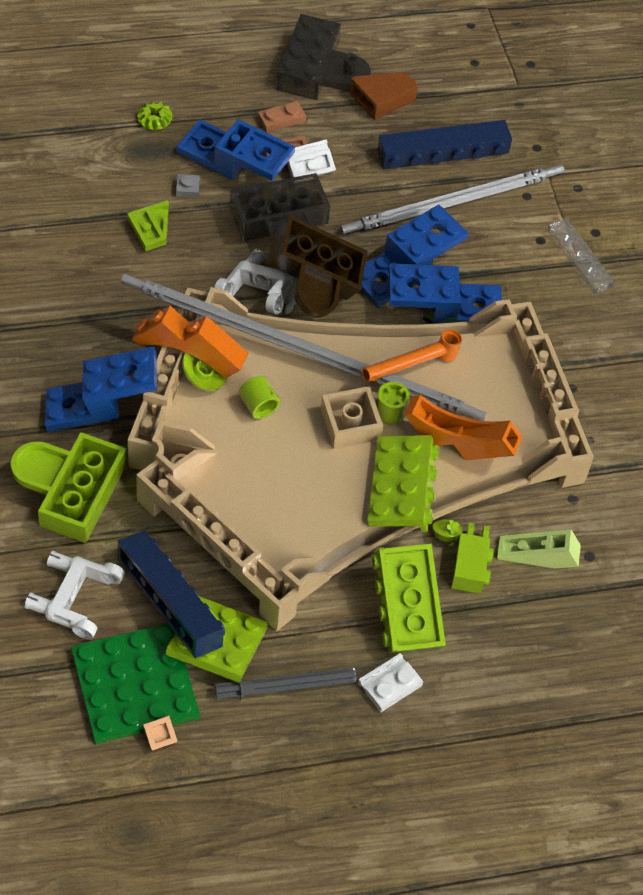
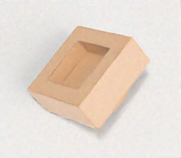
[144,716,178,751]

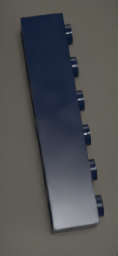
[377,120,512,169]
[117,530,225,658]

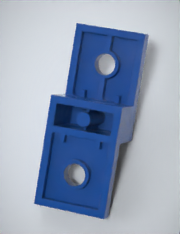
[176,119,295,181]
[361,204,469,308]
[389,263,502,324]
[45,346,157,432]

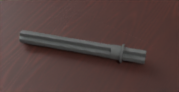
[215,667,357,699]

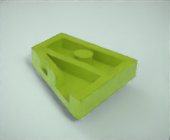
[127,200,169,252]

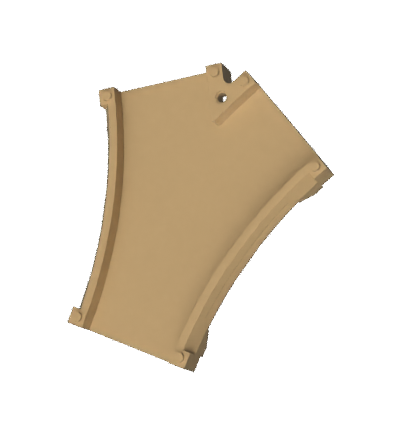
[128,287,594,631]

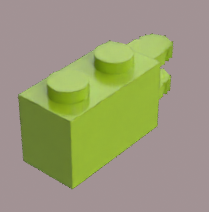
[451,523,494,594]

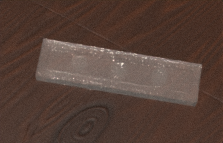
[547,218,614,294]

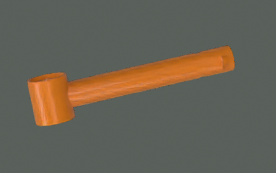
[361,329,462,382]

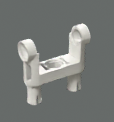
[215,249,295,315]
[25,550,125,640]

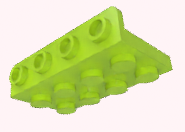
[368,435,439,532]
[372,543,446,653]

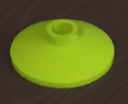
[182,353,226,391]

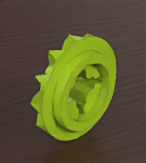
[137,100,172,130]

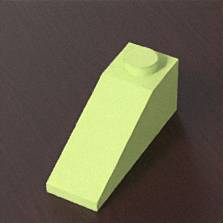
[497,529,581,569]

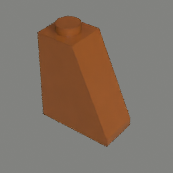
[350,72,418,120]

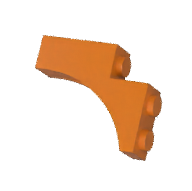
[132,306,248,378]
[404,395,523,460]

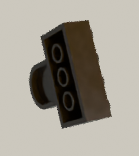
[267,214,368,318]

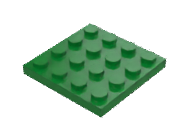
[71,623,200,745]

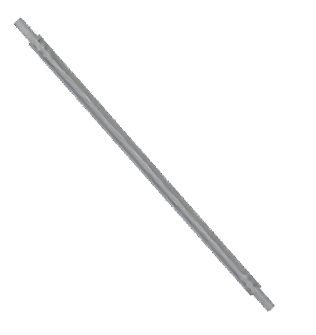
[121,274,487,421]

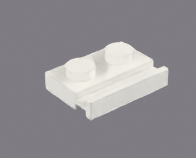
[287,140,336,182]
[358,653,423,713]

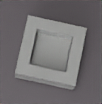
[176,174,200,198]

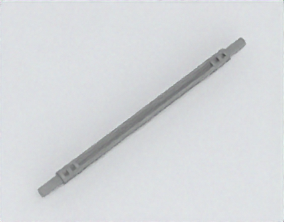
[340,164,564,234]

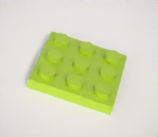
[166,596,269,683]

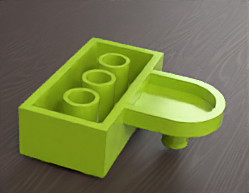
[11,432,127,543]

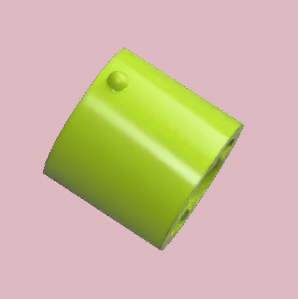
[239,375,281,419]
[376,382,410,424]

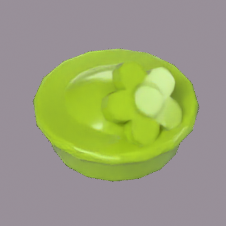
[432,519,463,542]

